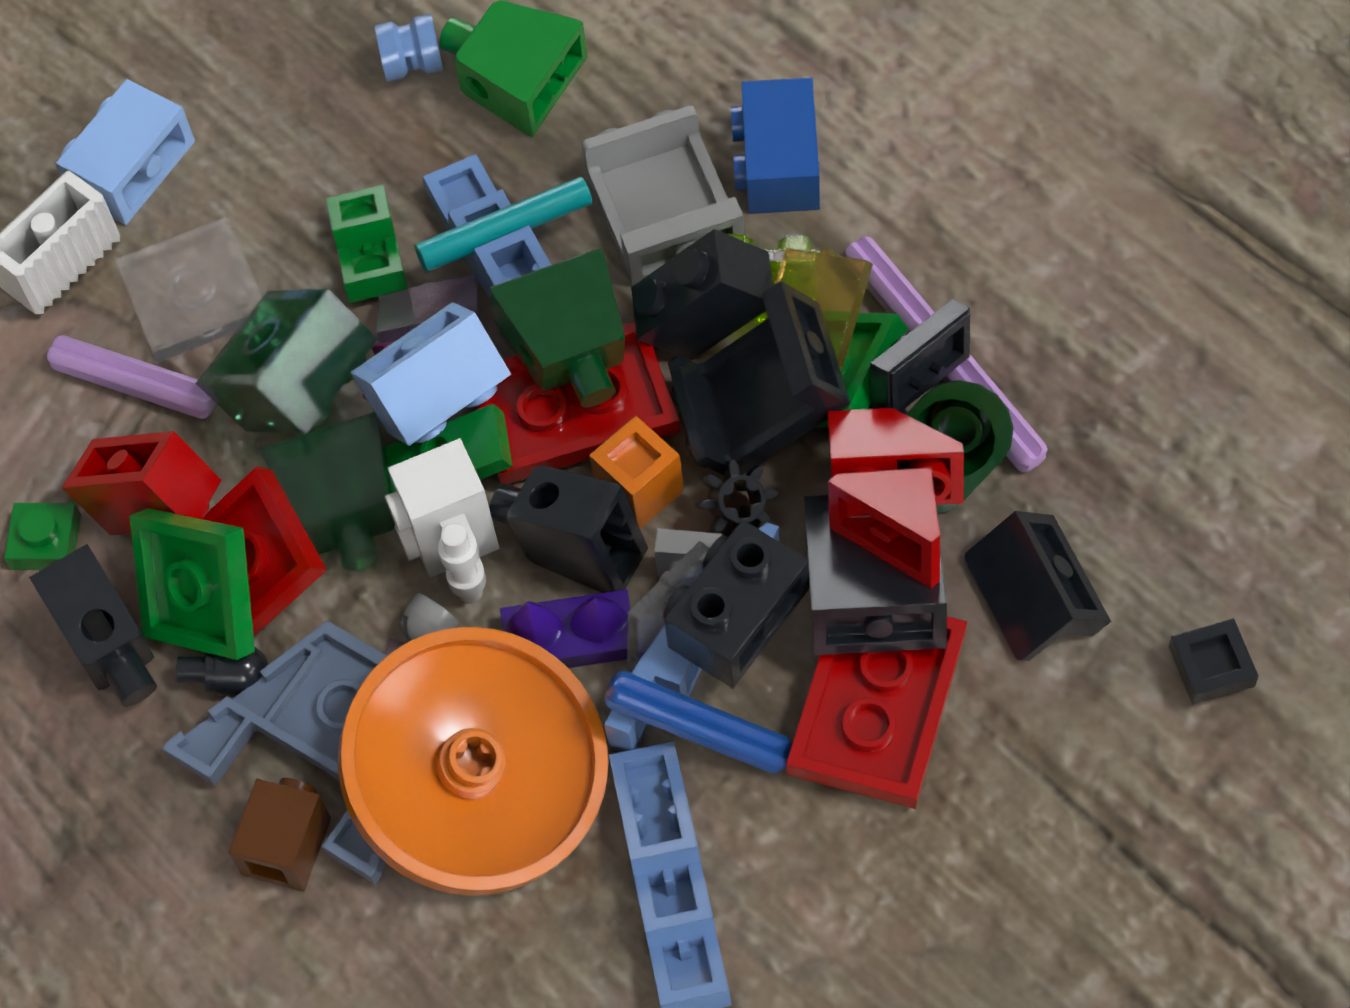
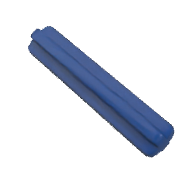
[604,671,792,774]

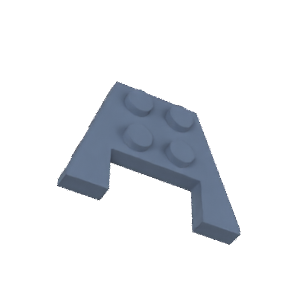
[162,621,387,885]

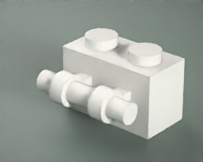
[384,438,500,603]

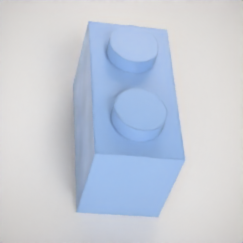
[56,79,195,225]
[350,302,511,446]

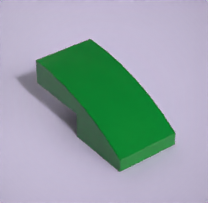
[326,184,408,303]

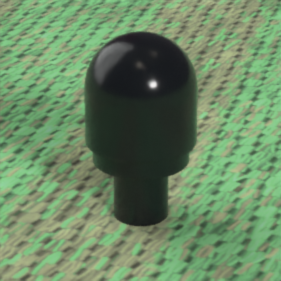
[176,647,269,696]

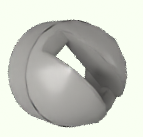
[401,593,459,642]

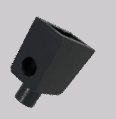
[490,465,648,593]
[29,544,157,707]

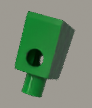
[439,0,588,137]

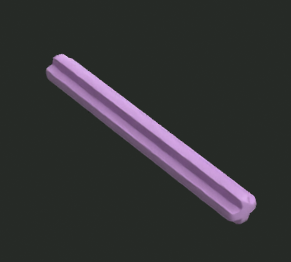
[845,236,1048,472]

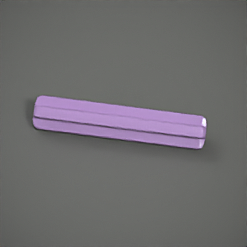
[47,335,219,419]

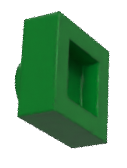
[4,503,81,570]

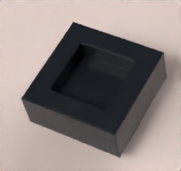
[1169,618,1259,705]

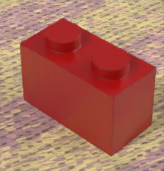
[61,431,222,535]

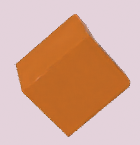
[589,416,684,529]

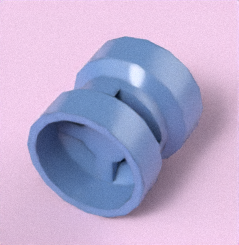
[374,13,443,82]

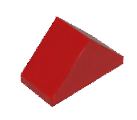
[828,468,940,589]

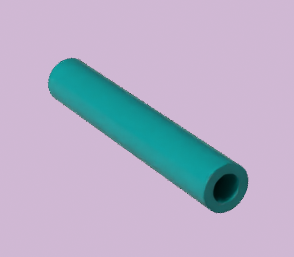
[414,177,592,273]

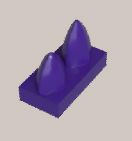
[500,589,638,668]

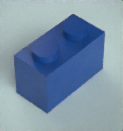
[731,77,820,214]

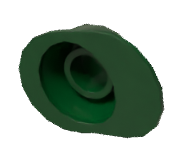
[905,380,1014,514]

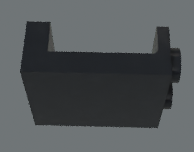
[668,281,851,476]
[804,495,947,655]

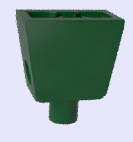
[490,247,625,407]

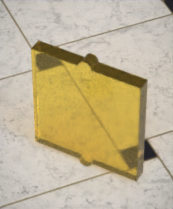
[764,248,873,370]

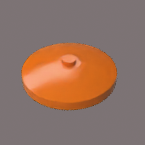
[338,627,608,896]

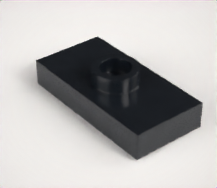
[870,299,970,412]

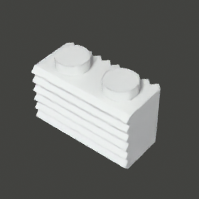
[0,170,120,315]

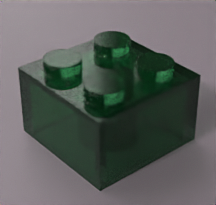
[195,288,378,435]

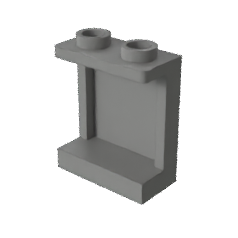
[582,106,745,286]

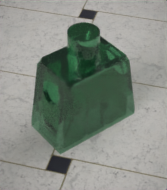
[260,412,396,571]

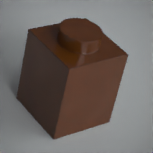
[228,778,331,892]

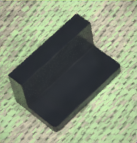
[964,511,1112,661]

